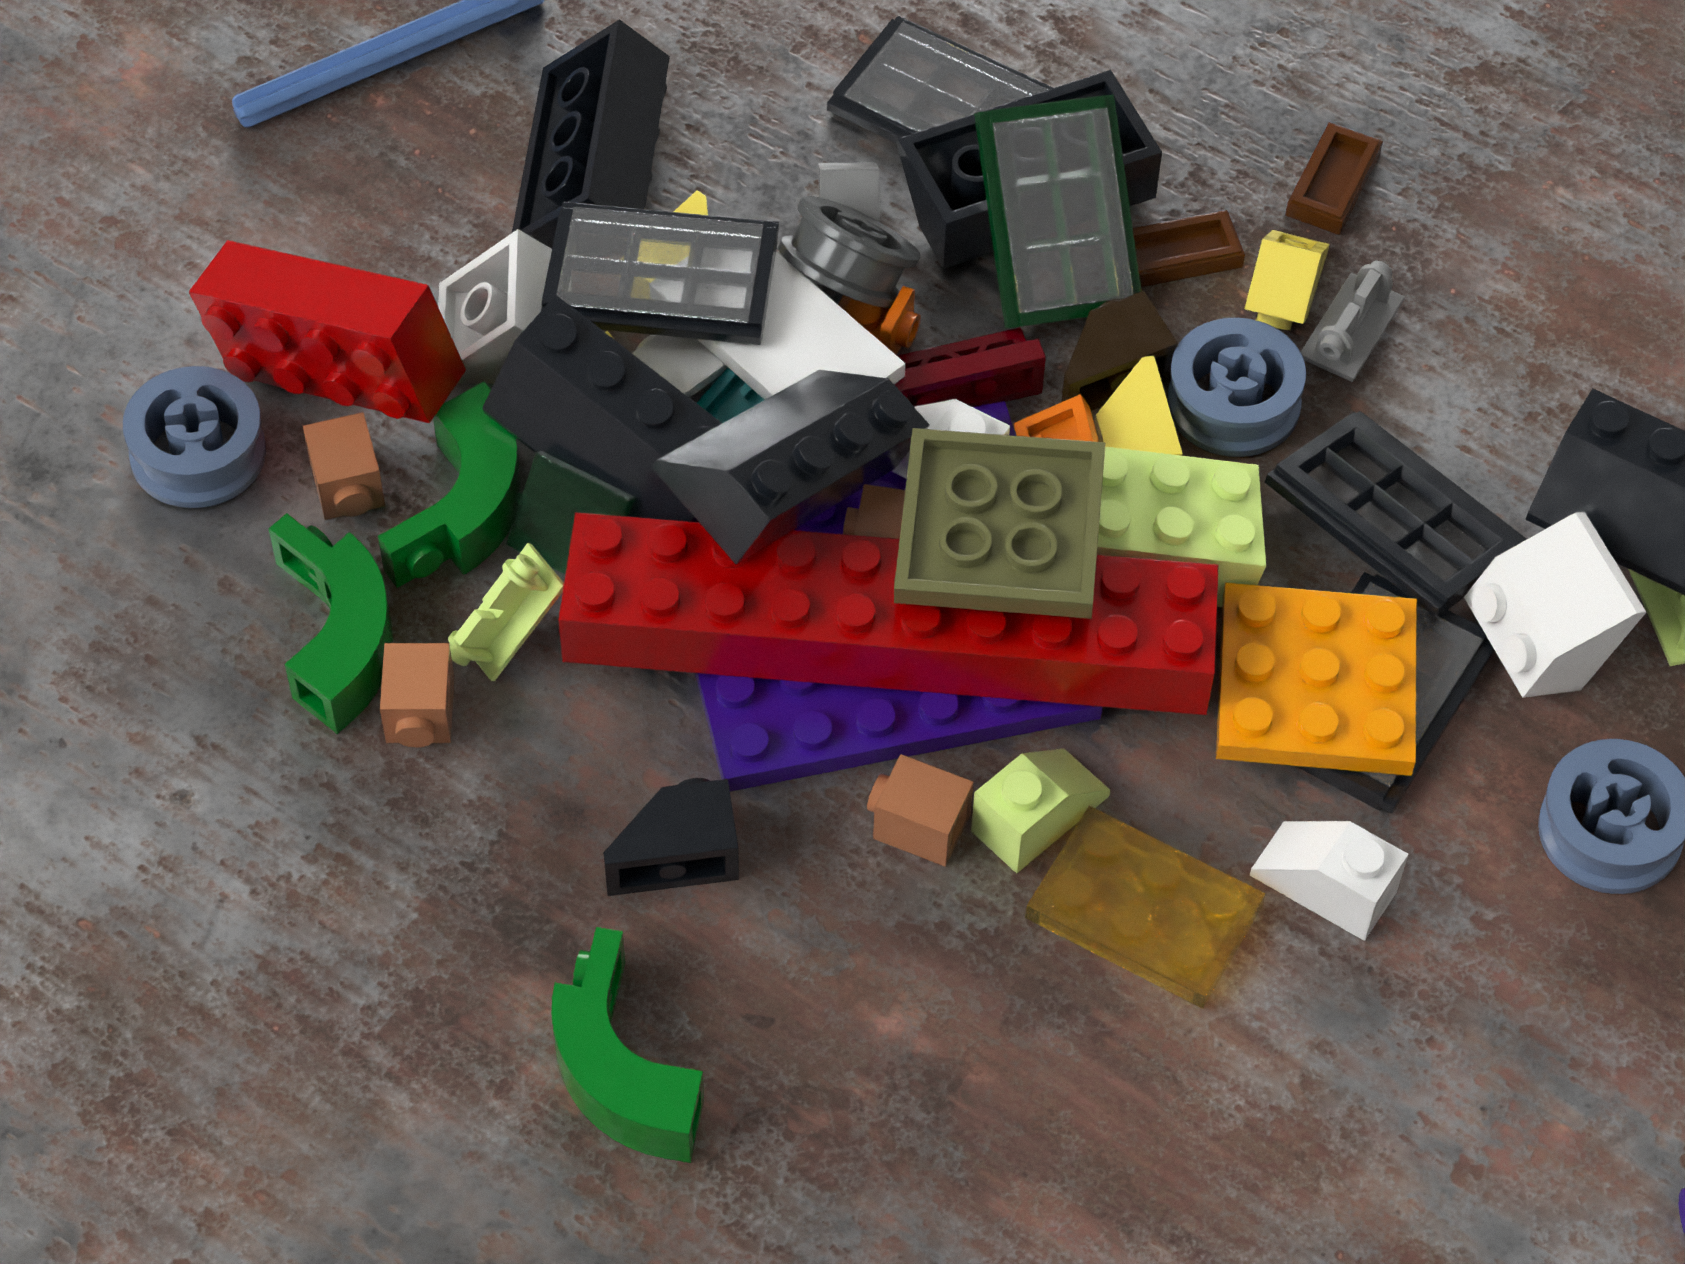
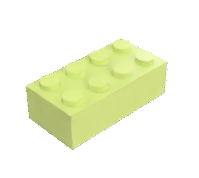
[1097,447,1266,607]

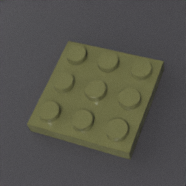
[894,428,1106,619]

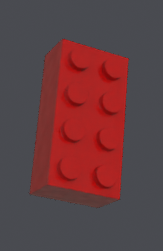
[189,240,466,424]

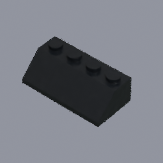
[512,19,670,258]
[897,69,1162,269]
[482,295,722,522]
[652,369,930,564]
[1526,388,1685,596]

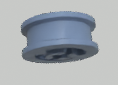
[1167,318,1306,457]
[123,366,266,508]
[1538,739,1685,894]

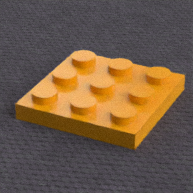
[1216,583,1417,776]

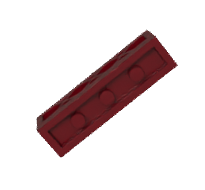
[894,327,1046,407]

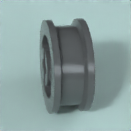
[778,196,921,308]

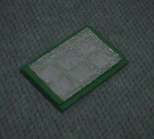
[974,94,1142,329]

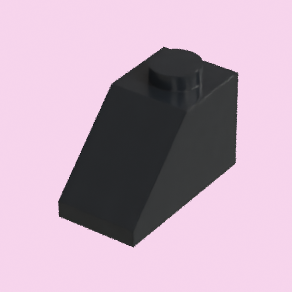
[603,778,739,896]

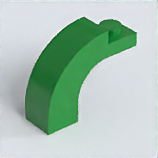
[378,381,521,588]
[268,513,393,734]
[551,927,704,1163]

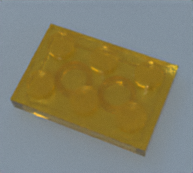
[1025,806,1266,1009]

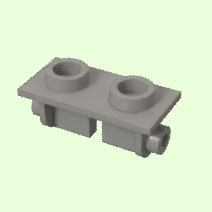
[1301,261,1405,382]

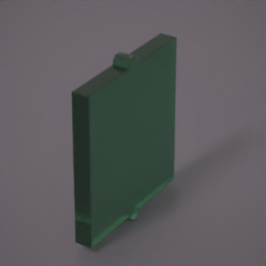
[506,451,635,574]

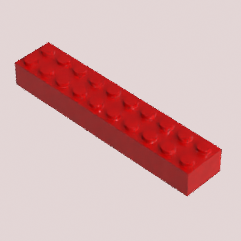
[558,512,1219,715]

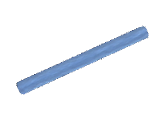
[232,0,545,128]

